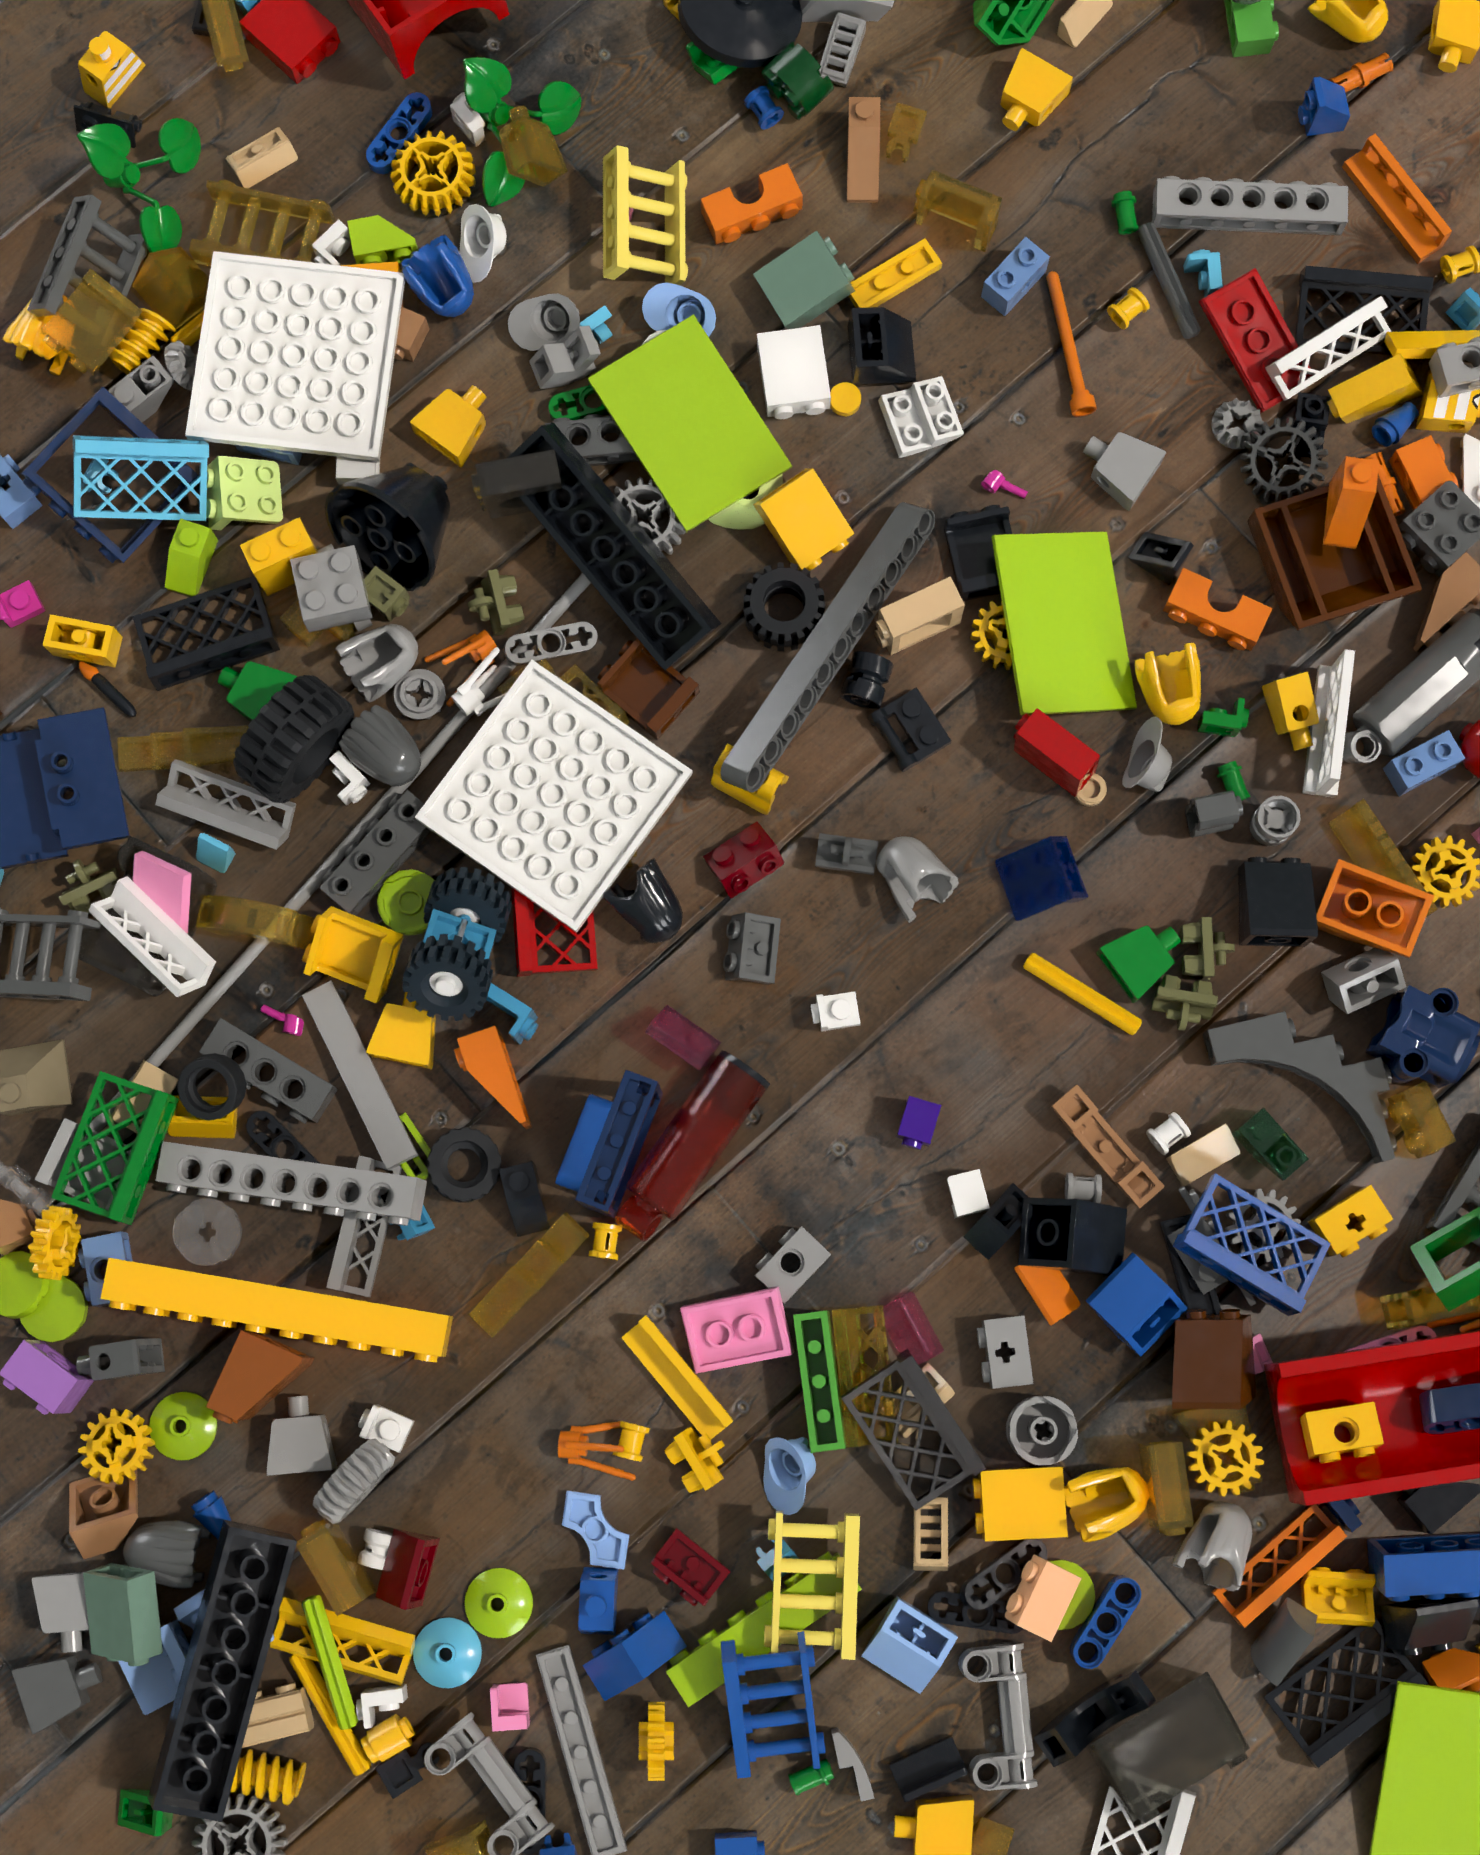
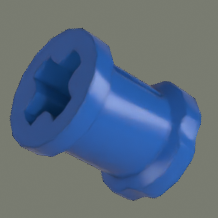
[744,86,784,130]

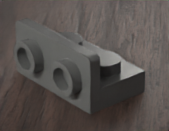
[723,912,781,985]

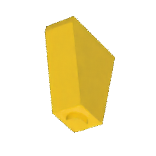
[1327,353,1423,424]

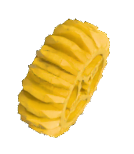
[390,130,476,217]

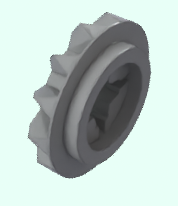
[164,340,197,391]
[1211,398,1264,449]
[394,669,446,721]

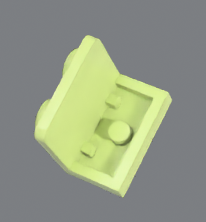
[206,456,283,530]

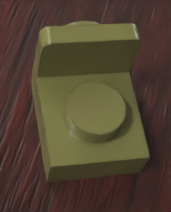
[364,566,410,622]

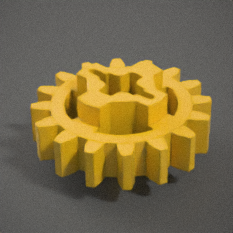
[970,601,1012,670]
[1409,835,1480,908]
[28,1206,82,1280]
[78,1409,155,1485]
[1186,1420,1264,1497]
[639,1702,674,1781]

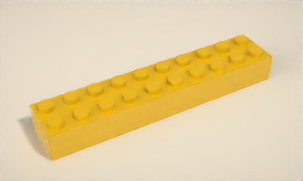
[100,1258,453,1362]

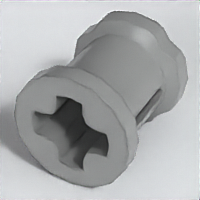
[1064,1173,1102,1203]

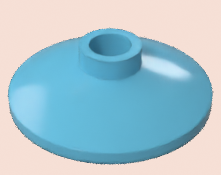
[413,1617,482,1688]

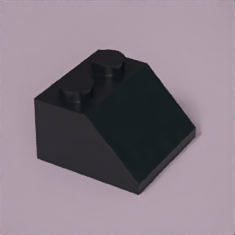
[1380,1597,1479,1655]

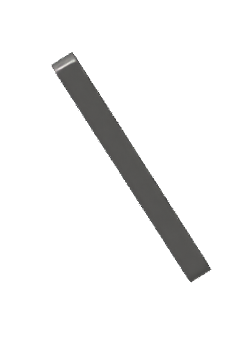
[721,502,935,792]

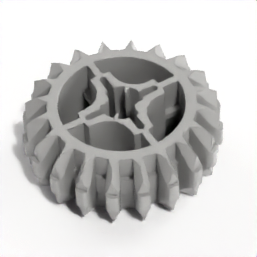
[614,477,686,555]
[313,1438,395,1524]
[192,1793,288,1855]

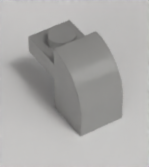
[529,325,601,389]

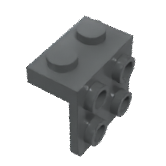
[1398,481,1480,577]

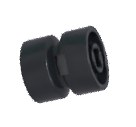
[840,651,894,709]

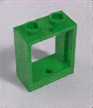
[1410,1207,1480,1312]

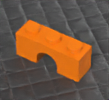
[700,163,803,245]
[1163,568,1273,651]

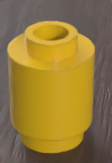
[360,1714,415,1764]

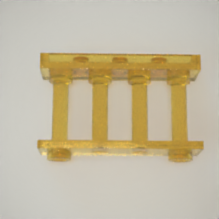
[189,180,335,266]

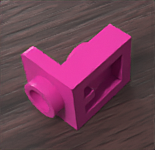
[0,580,46,628]

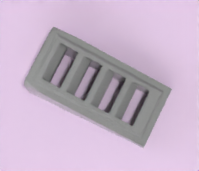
[819,12,866,87]

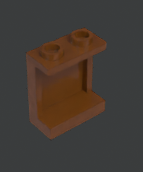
[597,638,700,741]

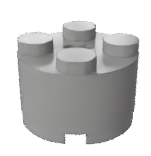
[1006,1395,1078,1466]

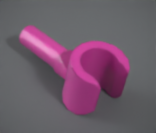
[981,470,1028,499]
[260,1004,304,1036]

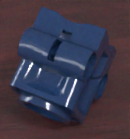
[1365,985,1480,1088]

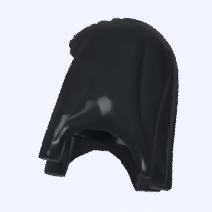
[603,858,683,944]

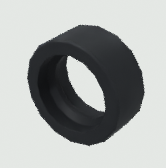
[177,1053,247,1121]

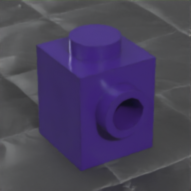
[896,1096,942,1150]

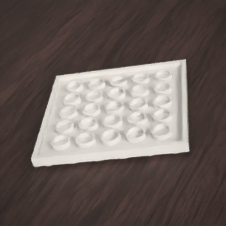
[185,251,405,462]
[415,660,693,933]

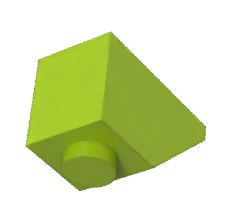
[165,518,218,597]

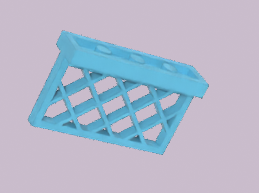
[73,435,209,521]

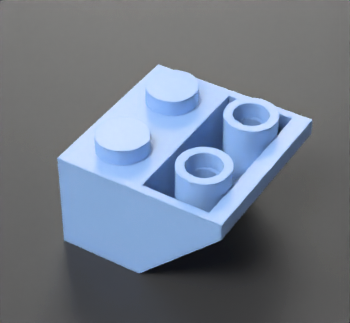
[861,1596,958,1694]

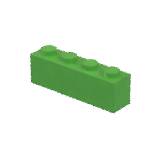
[1224,0,1279,57]
[793,1310,847,1453]

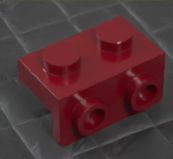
[703,821,784,898]
[650,1528,731,1606]

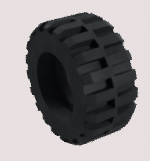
[233,675,354,803]

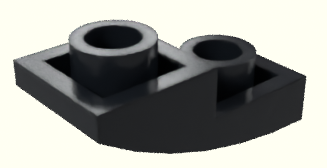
[1287,392,1330,464]

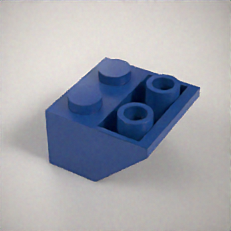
[1085,1252,1188,1357]

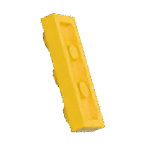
[848,238,942,308]

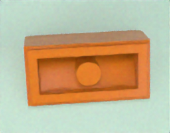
[1014,1265,1081,1325]

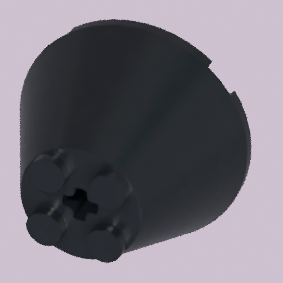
[325,463,450,591]

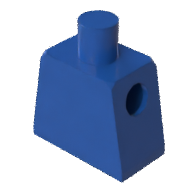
[578,1567,618,1635]

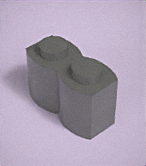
[1185,790,1243,838]

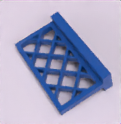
[1173,1173,1331,1316]

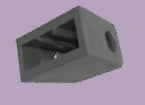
[76,1338,165,1381]
[12,1655,102,1735]

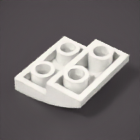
[878,376,964,458]

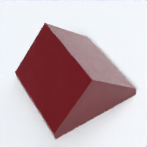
[375,1529,440,1610]

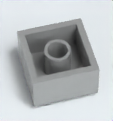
[290,545,373,632]

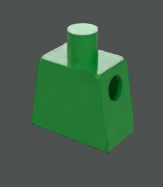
[218,661,297,722]
[1096,925,1181,1004]

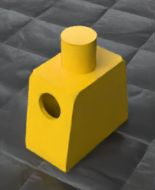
[1428,0,1480,73]
[1000,48,1073,131]
[410,385,487,468]
[1262,672,1319,751]
[366,992,436,1069]
[894,1795,974,1855]

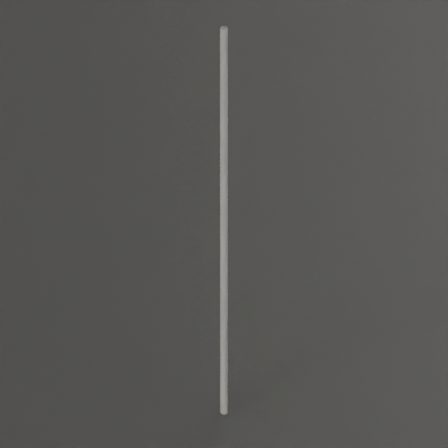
[90,573,591,1133]

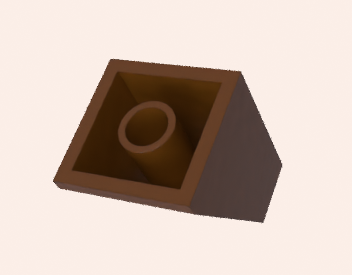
[1172,1309,1256,1410]

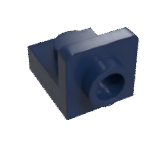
[1324,1499,1363,1532]

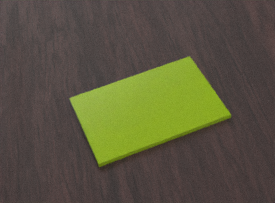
[588,314,793,533]
[991,532,1137,716]
[1369,1681,1480,1855]

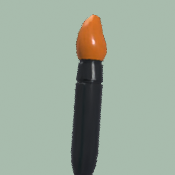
[79,661,137,717]

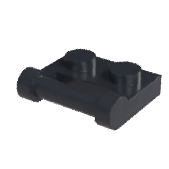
[867,687,951,772]

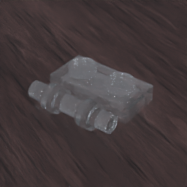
[0,1161,56,1218]

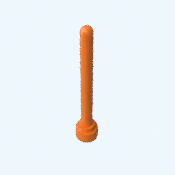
[1046,271,1097,417]

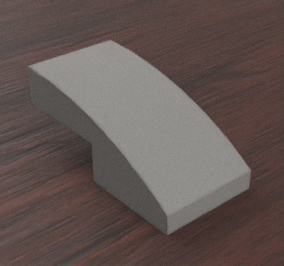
[831,1728,875,1801]

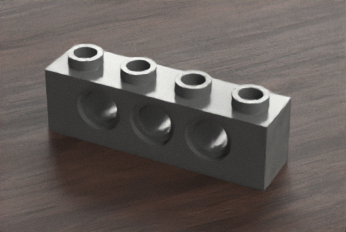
[545,414,640,466]
[199,1018,338,1124]

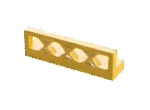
[621,1315,734,1440]
[270,1597,415,1686]

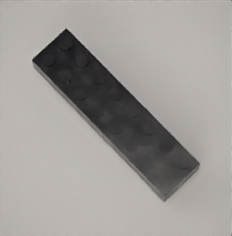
[496,423,722,670]
[148,1520,297,1822]

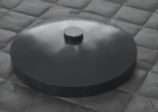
[678,0,802,68]

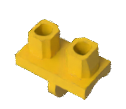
[665,1426,725,1493]

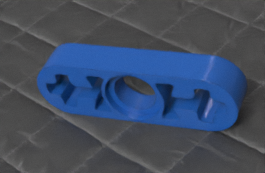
[366,92,432,174]

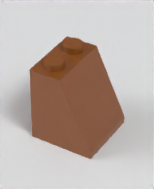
[206,1330,315,1424]

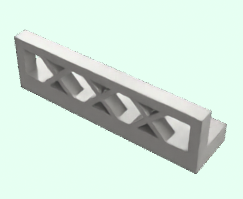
[155,759,296,850]
[326,1155,402,1297]

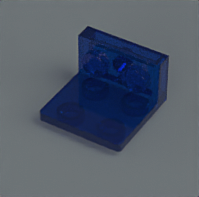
[995,836,1088,921]

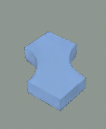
[562,1490,630,1570]

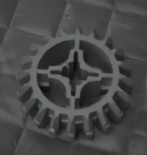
[1240,417,1329,502]

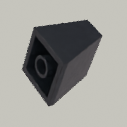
[1238,857,1318,947]
[1018,1197,1127,1275]

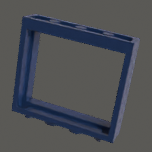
[21,386,199,563]
[575,1070,663,1219]

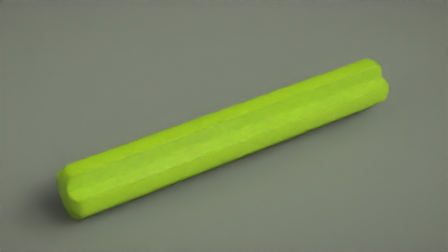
[302,1595,358,1730]

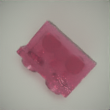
[645,1005,721,1071]

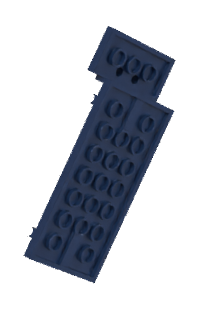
[0,707,130,870]

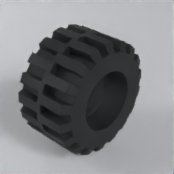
[743,562,825,652]

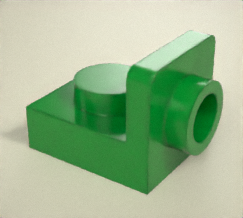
[686,41,739,85]
[1197,697,1249,737]

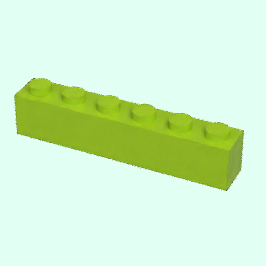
[666,1551,862,1707]

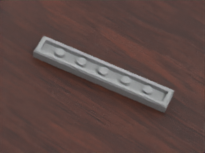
[302,980,419,1171]
[536,1644,627,1855]

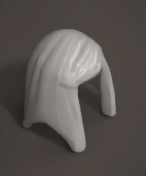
[336,624,418,703]
[876,836,959,923]
[1172,1501,1252,1591]

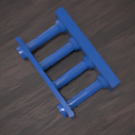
[721,1631,826,1779]

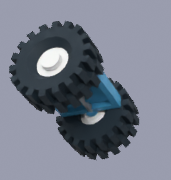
[402,867,511,1021]

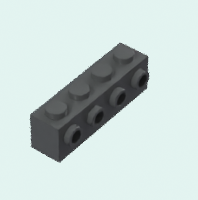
[320,790,432,916]

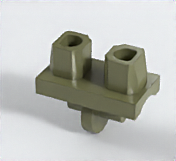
[467,569,524,636]
[59,859,120,913]
[1180,917,1235,981]
[1151,975,1218,1031]

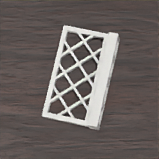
[1302,649,1355,798]
[1090,1767,1196,1855]

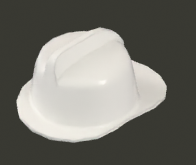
[459,204,507,283]

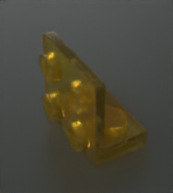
[1387,1081,1456,1159]

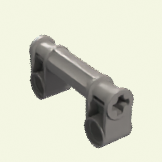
[958,1642,1038,1791]
[424,1712,555,1855]

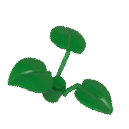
[463,57,581,207]
[77,118,201,263]

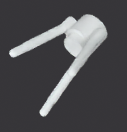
[451,647,506,716]

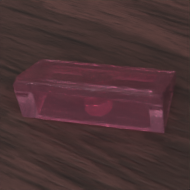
[877,1291,944,1365]

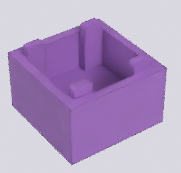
[0,1340,94,1415]

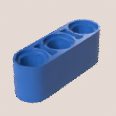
[555,1094,613,1192]
[1070,1575,1141,1669]

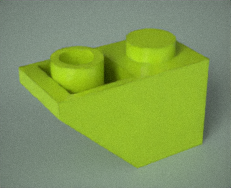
[347,215,418,264]

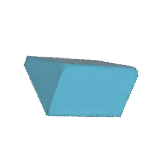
[196,833,236,873]

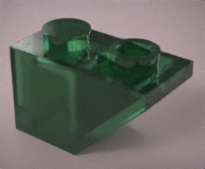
[1232,1107,1309,1181]

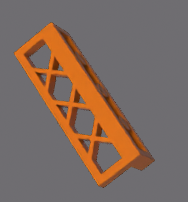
[1342,133,1452,264]
[1211,1504,1347,1628]

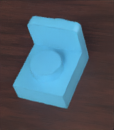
[1183,250,1223,297]

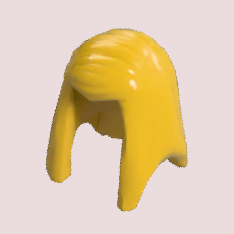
[1308,0,1388,43]
[2,295,76,376]
[1135,643,1201,725]
[1064,1467,1149,1542]

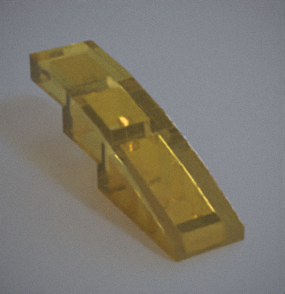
[117,726,249,772]
[468,1212,590,1338]

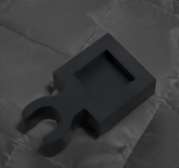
[375,1743,440,1799]

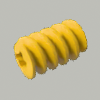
[107,308,176,375]
[230,1749,306,1806]

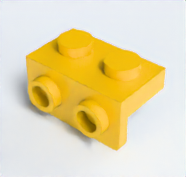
[1301,1567,1376,1627]

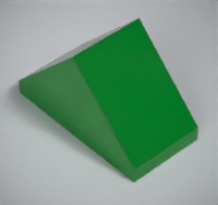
[117,1789,173,1836]

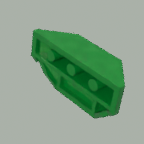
[973,0,1055,46]

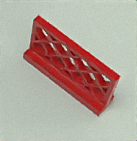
[511,887,598,977]

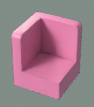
[490,1682,530,1732]

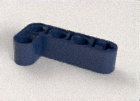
[1418,1383,1480,1434]

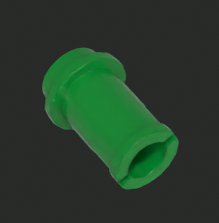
[1111,191,1139,235]
[1217,761,1251,801]
[788,1758,835,1796]

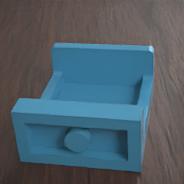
[486,983,539,1045]

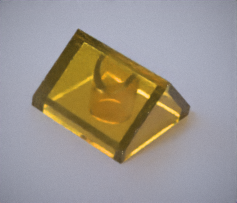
[132,246,209,333]

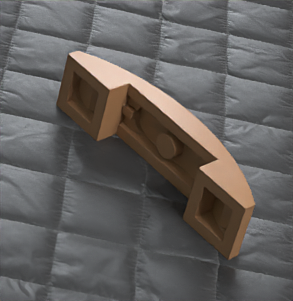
[1051,1084,1165,1209]

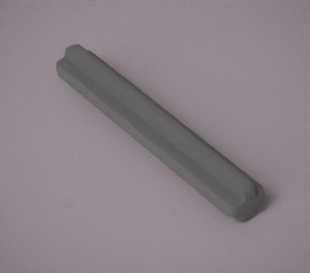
[1138,222,1200,339]

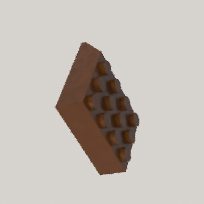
[1247,475,1422,631]

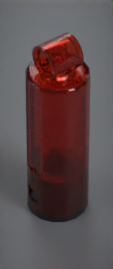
[615,1050,770,1242]

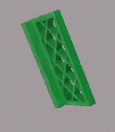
[51,1071,179,1225]

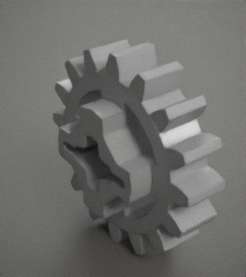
[1225,1189,1301,1262]

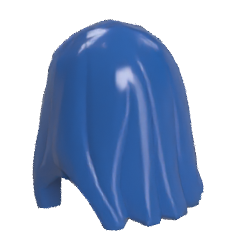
[401,234,474,317]

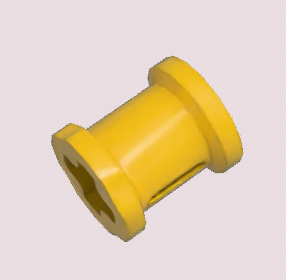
[1440,245,1480,284]
[1107,287,1150,330]
[588,1222,622,1260]
[612,1421,650,1462]

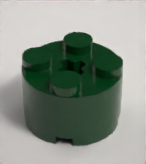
[761,42,834,120]

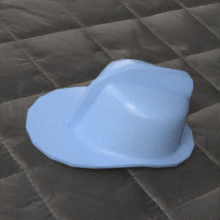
[642,282,716,337]
[763,1437,816,1515]

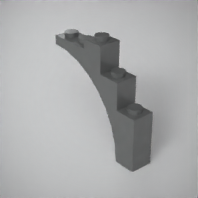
[1202,1011,1397,1164]

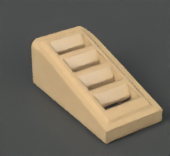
[913,1497,948,1571]

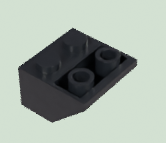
[847,307,916,384]

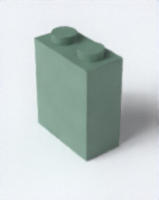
[753,231,855,329]
[83,1563,163,1666]

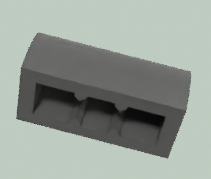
[1251,1597,1317,1687]

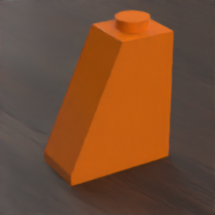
[1323,456,1379,549]

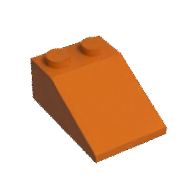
[1316,859,1434,958]
[454,1026,532,1129]

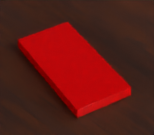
[1198,268,1313,413]

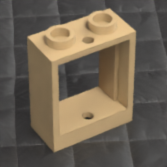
[874,576,965,655]

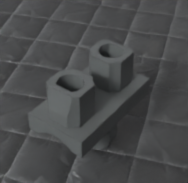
[815,833,878,875]

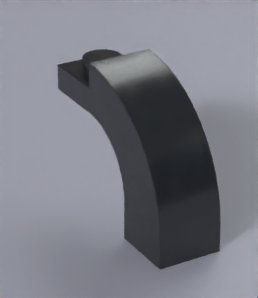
[1034,1670,1156,1767]

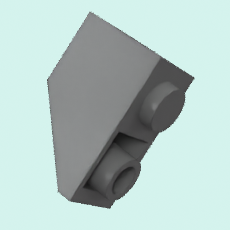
[108,355,174,422]

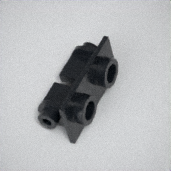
[73,101,142,148]

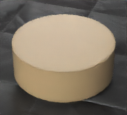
[1075,773,1107,807]

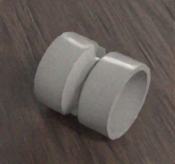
[1249,796,1301,846]

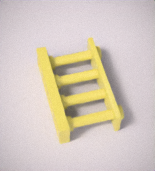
[603,145,688,285]
[764,1510,860,1660]

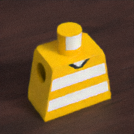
[78,31,146,108]
[1415,370,1480,433]

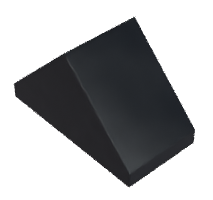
[1128,532,1194,585]

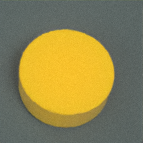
[830,382,861,416]

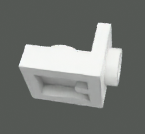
[450,92,486,147]
[312,219,351,265]
[329,750,370,806]
[811,991,860,1031]
[358,1404,415,1453]
[356,1684,408,1729]

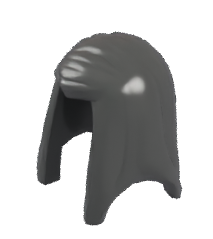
[339,705,421,787]
[123,1521,212,1589]

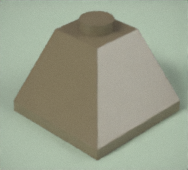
[0,1039,73,1116]

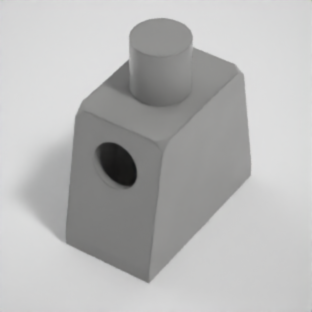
[1083,432,1166,511]
[267,1396,337,1476]
[32,1572,89,1653]

